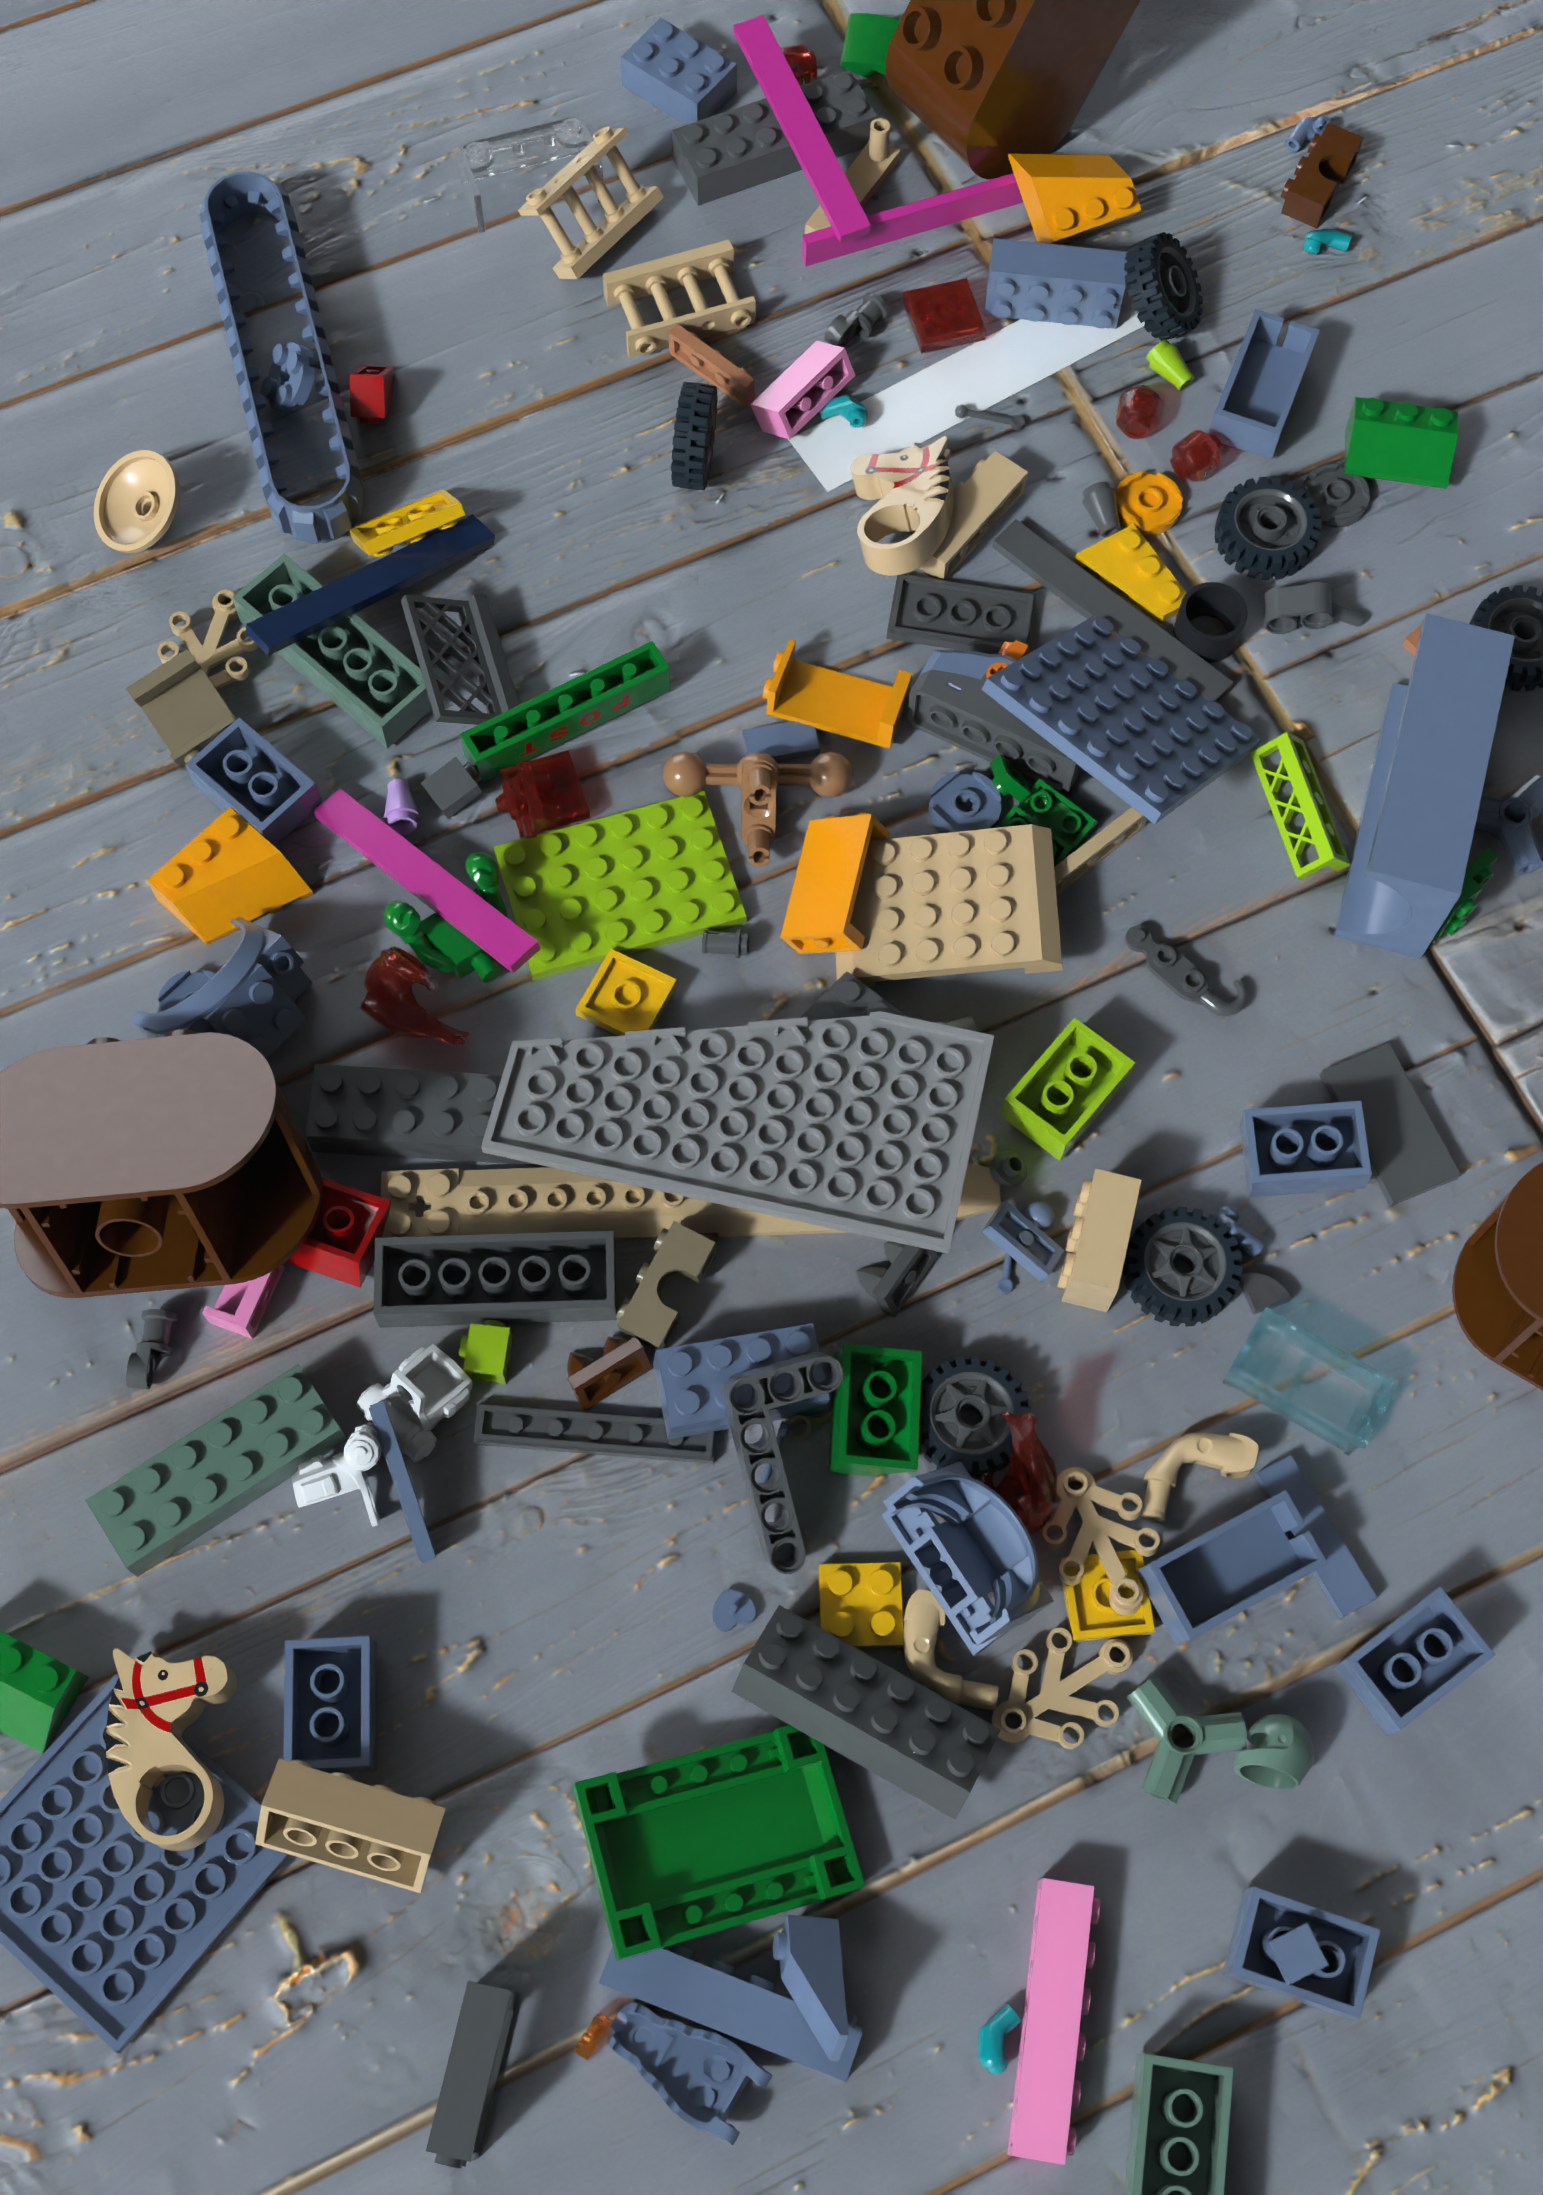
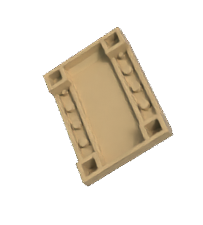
[835,824,1063,988]

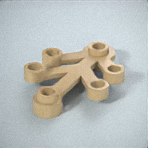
[157,589,259,690]
[1042,1467,1160,1615]
[991,1628,1133,1749]

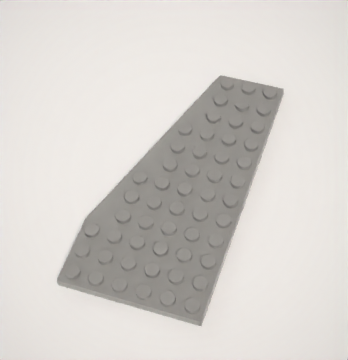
[481,1011,994,1254]

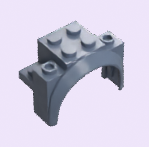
[132,917,313,1059]
[882,1461,1054,1656]

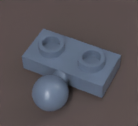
[981,1200,1065,1282]

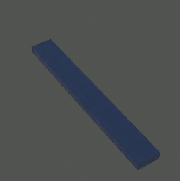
[246,514,495,656]

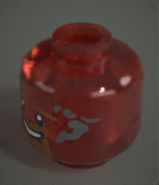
[780,44,817,86]
[1116,385,1162,439]
[1170,430,1223,482]

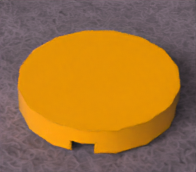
[1116,471,1183,535]

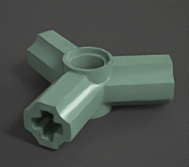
[1127,1675,1247,1805]

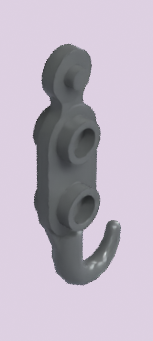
[1125,925,1247,1016]

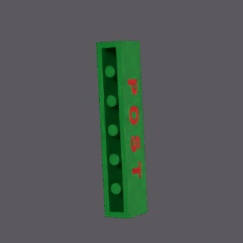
[460,641,671,783]

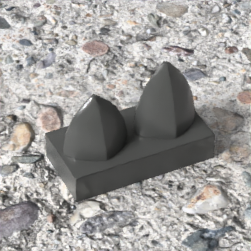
[856,1241,938,1317]

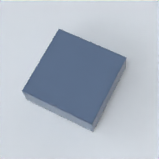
[1266,1923,1329,1985]

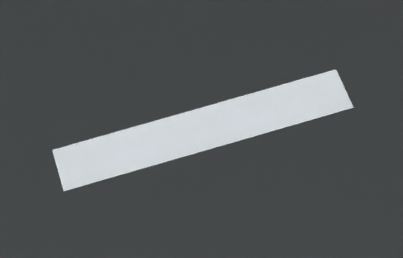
[788,273,1145,492]

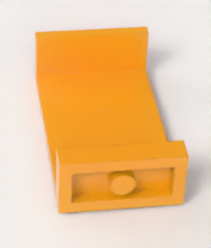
[762,639,913,749]
[780,813,890,954]

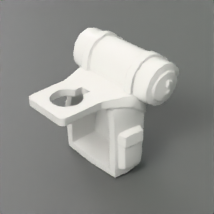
[356,1344,473,1463]
[292,1424,382,1527]

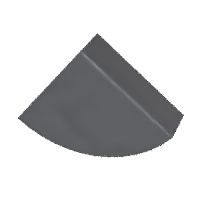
[1240,1273,1292,1314]

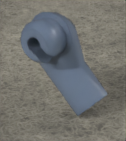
[1285,116,1332,152]
[1214,1206,1264,1257]

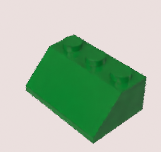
[1344,397,1458,489]
[828,1343,922,1476]
[0,1631,89,1753]

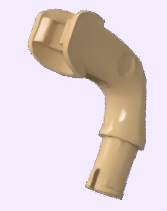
[1141,1432,1259,1522]
[903,1589,999,1711]

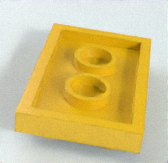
[349,489,465,557]

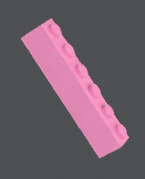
[1007,1878,1100,2165]

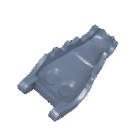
[607,2002,772,2145]

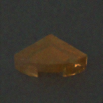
[574,2012,613,2061]

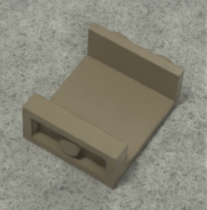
[126,649,236,767]

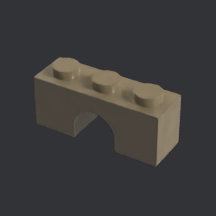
[616,1221,718,1350]

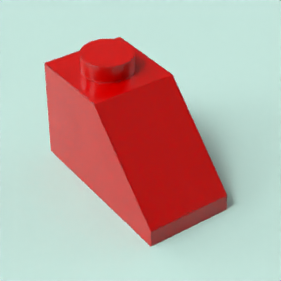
[349,365,395,424]

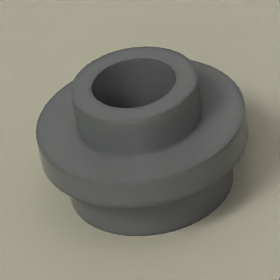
[990,1149,1027,1187]

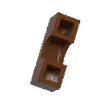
[1281,123,1364,229]

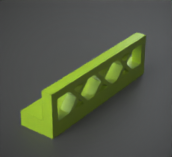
[1250,732,1351,880]

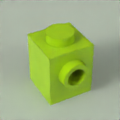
[459,1320,513,1384]

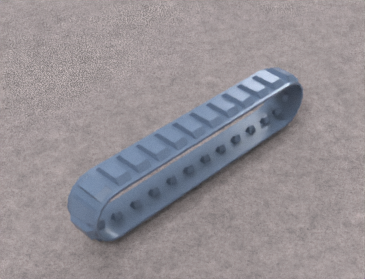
[200,171,365,544]

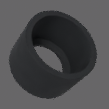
[1173,582,1248,663]

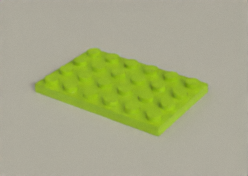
[493,791,747,981]

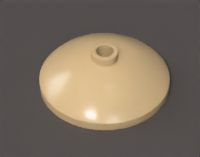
[94,450,180,554]

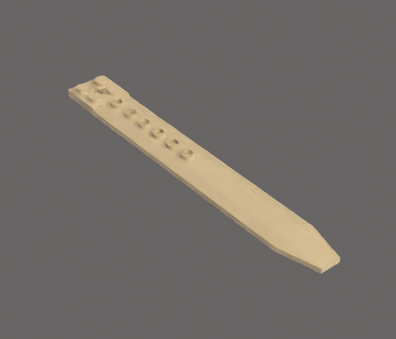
[381,1163,1001,1241]

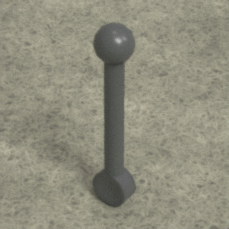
[955,405,1025,430]

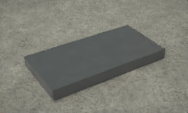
[886,574,1036,654]
[1320,1044,1461,1207]

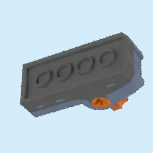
[907,640,1083,798]

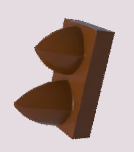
[567,1336,652,1411]

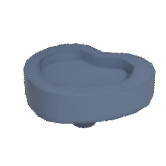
[713,1589,756,1632]

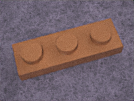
[669,324,755,409]

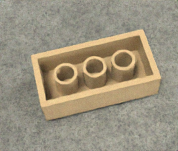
[255,1758,446,1893]

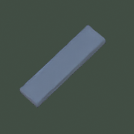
[369,1401,436,1563]
[1254,1455,1378,1619]

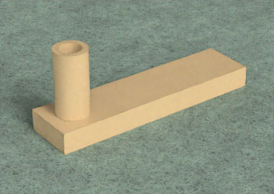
[805,118,900,234]
[1055,807,1147,895]

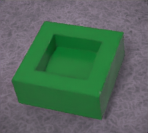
[989,754,1031,803]

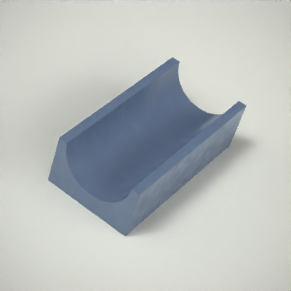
[1334,614,1515,959]

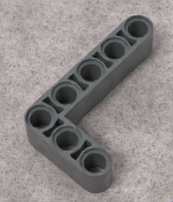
[722,1352,843,1574]

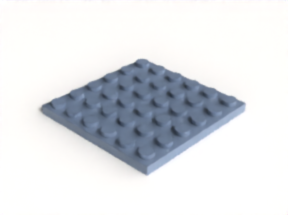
[981,615,1262,824]
[0,1674,290,2053]

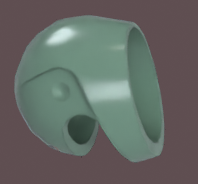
[1233,1714,1315,1790]

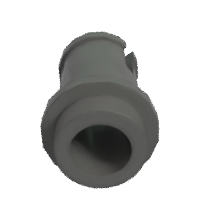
[702,929,749,959]

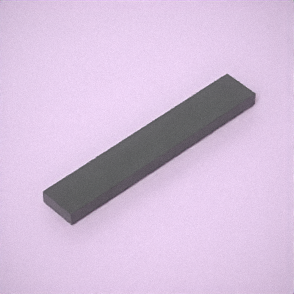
[473,1402,716,1464]

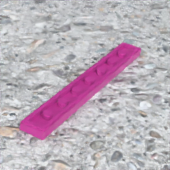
[733,15,871,243]
[802,173,1023,266]
[313,788,540,973]

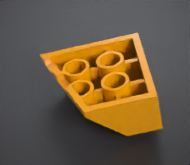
[1008,154,1142,245]
[147,807,314,945]

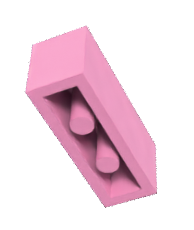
[750,341,856,439]

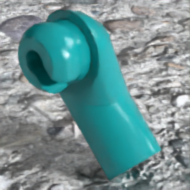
[1303,229,1352,255]
[819,395,868,428]
[978,2004,1022,2074]

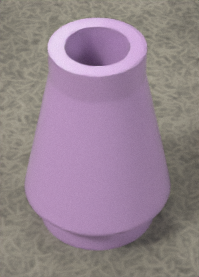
[383,779,420,835]

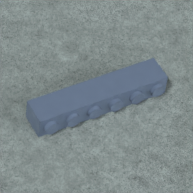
[599,1944,864,2082]

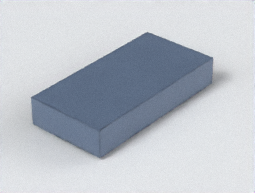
[742,721,820,762]

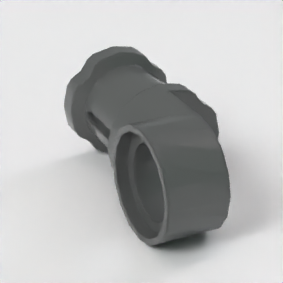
[824,293,889,347]
[126,1309,178,1390]

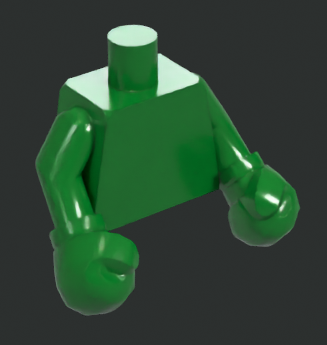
[383,852,507,983]

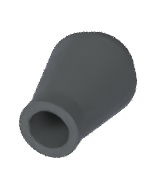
[1082,482,1121,537]

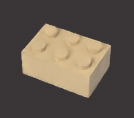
[1057,1168,1142,1313]

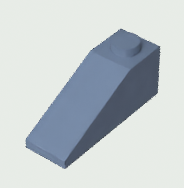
[773,1915,849,2062]

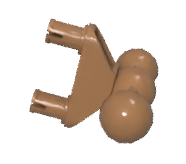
[662,751,854,867]

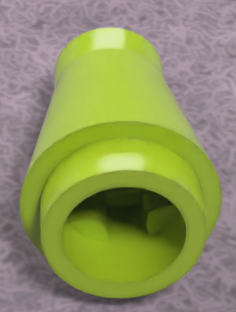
[1146,339,1195,391]

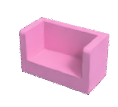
[202,1264,285,1339]

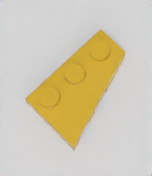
[1074,524,1187,623]

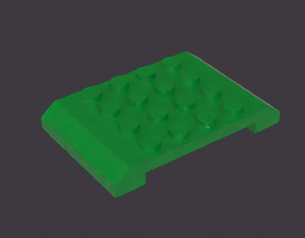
[572,1725,865,1961]

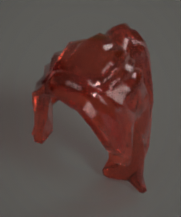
[360,946,469,1046]
[981,1411,1057,1534]

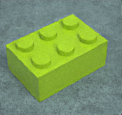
[1000,1017,1135,1161]

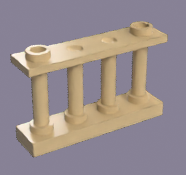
[518,126,664,279]
[602,239,756,358]

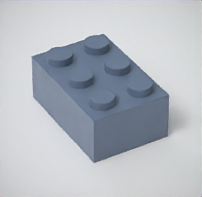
[621,18,737,125]
[185,717,322,846]
[1240,1101,1372,1197]
[1334,1586,1495,1736]
[283,1636,377,1774]
[1222,1886,1380,2019]

